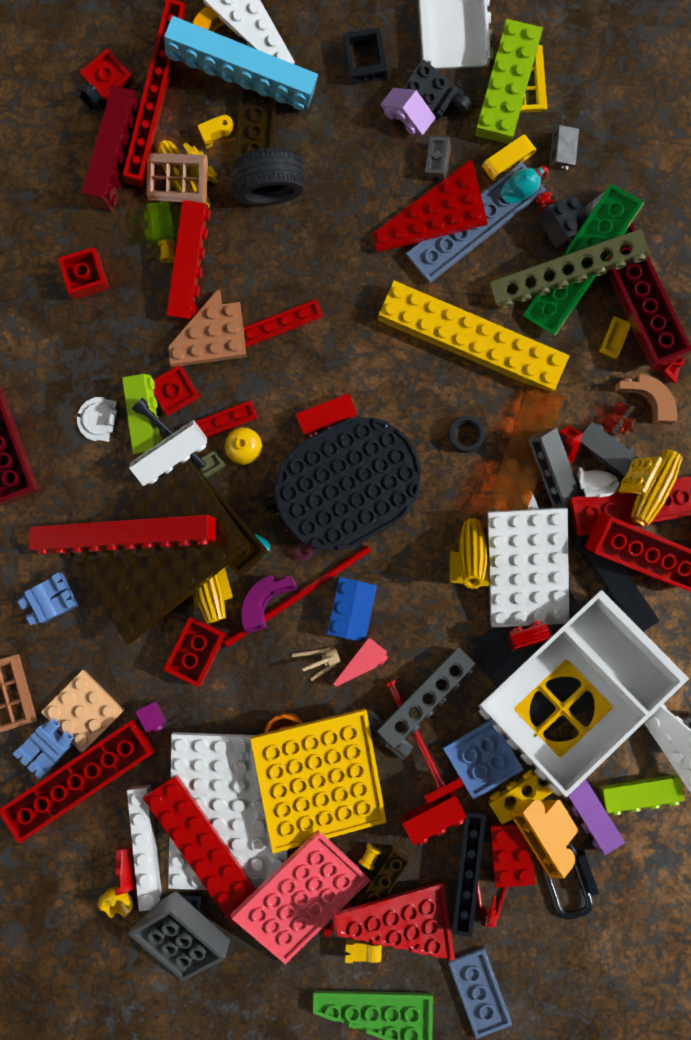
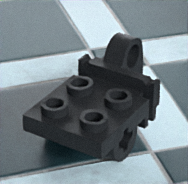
[403,59,474,120]

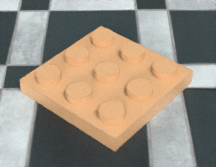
[41,670,125,753]

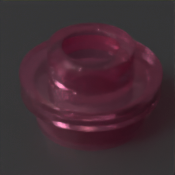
[295,542,314,561]

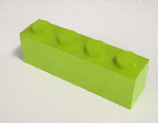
[122,374,162,454]
[599,774,685,815]

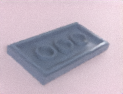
[447,946,513,1039]

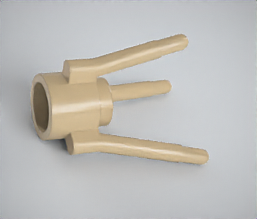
[291,647,341,681]

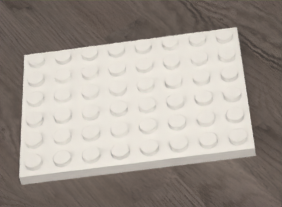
[168,732,288,890]

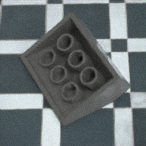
[128,892,230,981]

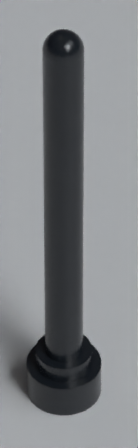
[132,397,206,468]

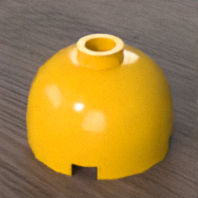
[224,427,263,465]

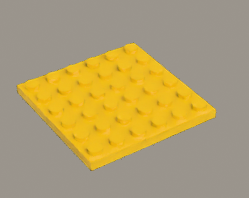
[249,708,387,854]

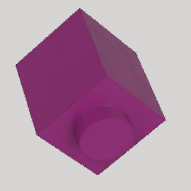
[136,701,167,733]

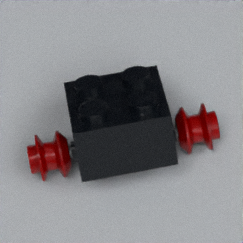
[535,192,589,250]

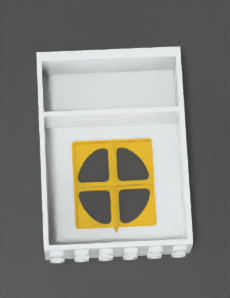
[478,590,689,797]

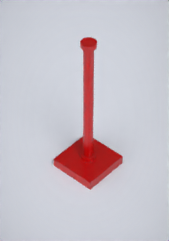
[385,680,464,804]

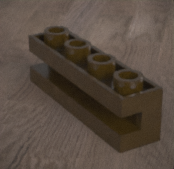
[353,845,410,907]

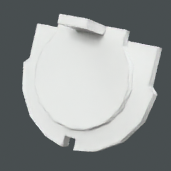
[77,397,117,442]
[577,467,619,497]

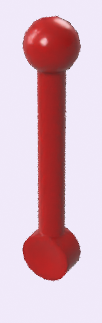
[324,902,353,937]

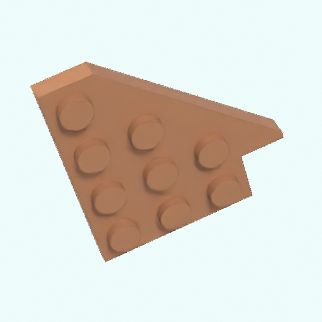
[169,290,247,367]

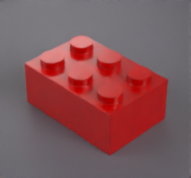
[164,617,227,687]
[400,791,467,846]
[488,820,536,888]

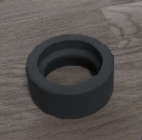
[448,415,485,453]

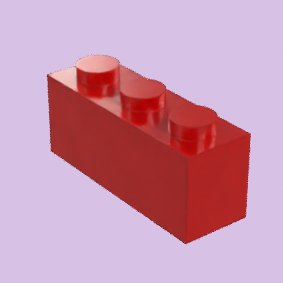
[296,393,357,439]

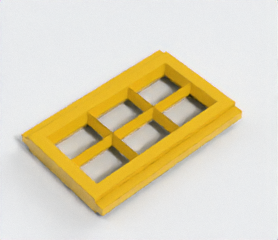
[520,45,547,113]

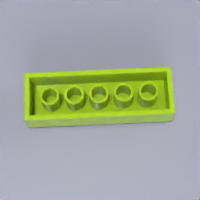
[475,19,543,144]

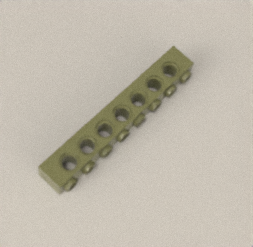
[490,229,649,308]

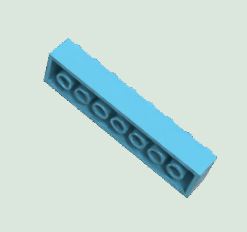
[164,16,318,111]

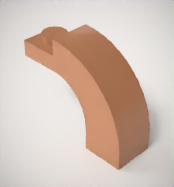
[615,374,677,424]

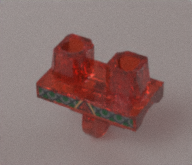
[601,401,636,435]

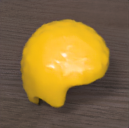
[98,886,134,918]

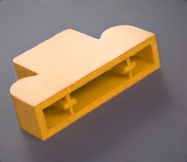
[509,800,578,879]

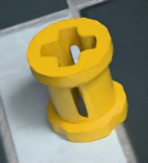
[158,240,175,263]
[358,843,383,870]

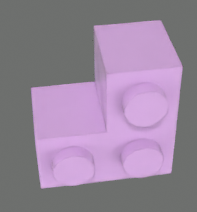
[380,88,436,135]

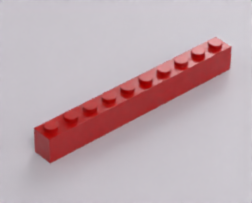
[123,0,186,188]
[29,515,216,555]

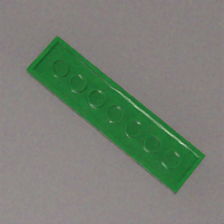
[523,183,644,336]

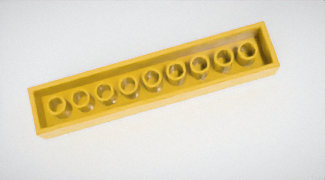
[378,281,570,395]

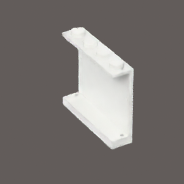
[418,0,494,70]

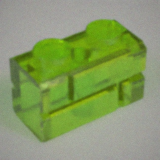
[144,201,174,246]

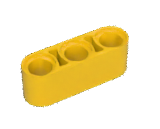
[482,134,536,182]

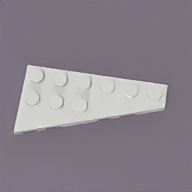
[203,0,295,65]
[644,704,691,793]

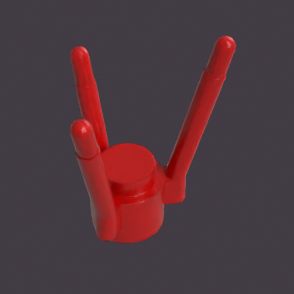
[477,881,507,928]

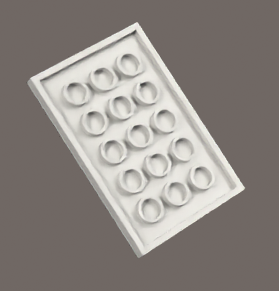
[487,507,569,627]

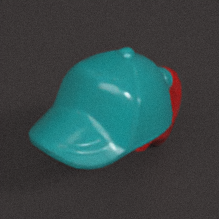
[501,165,548,204]

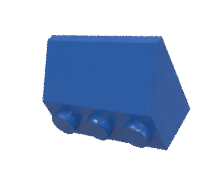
[327,577,377,642]

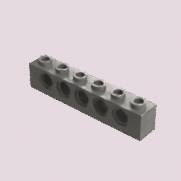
[375,647,475,749]

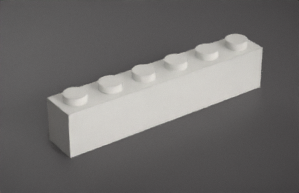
[127,784,162,911]

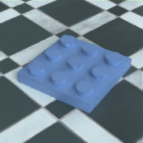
[443,719,523,800]

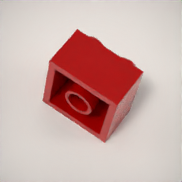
[58,247,110,300]

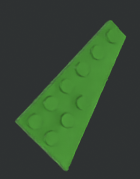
[313,990,433,1040]

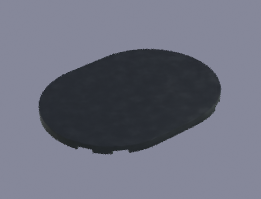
[275,417,421,551]

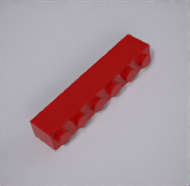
[167,200,211,320]

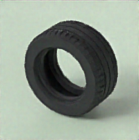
[230,148,305,206]

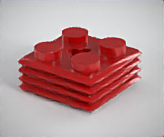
[507,620,552,652]

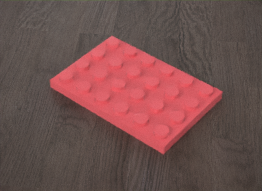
[231,830,371,964]

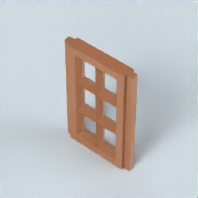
[147,153,208,203]
[0,654,37,732]

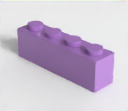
[563,779,625,855]

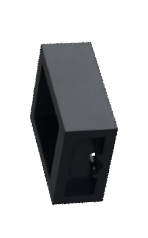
[343,28,387,85]

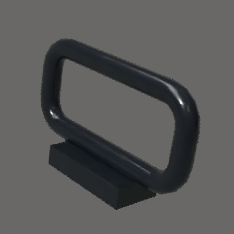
[538,842,599,920]

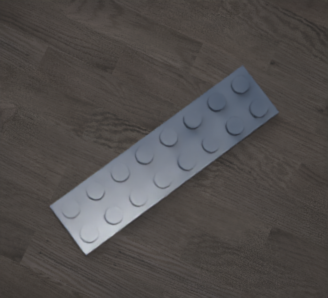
[406,162,546,284]

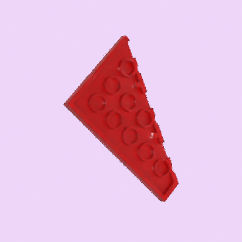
[373,160,488,253]
[332,882,455,961]

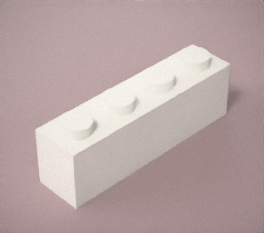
[129,420,207,486]

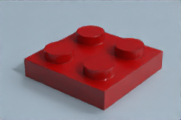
[80,48,133,100]
[153,366,200,417]

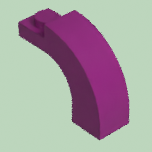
[242,575,297,633]

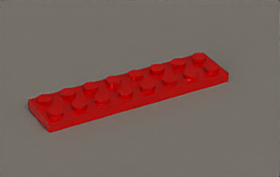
[569,476,691,537]
[143,774,257,927]

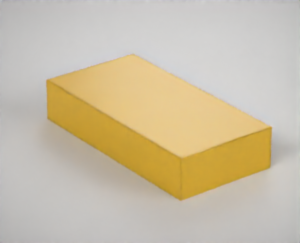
[599,316,631,359]

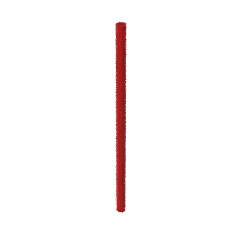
[224,545,371,647]

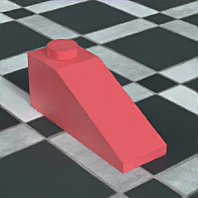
[333,637,388,687]

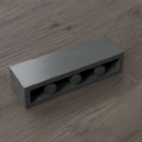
[579,422,642,479]
[528,428,581,508]

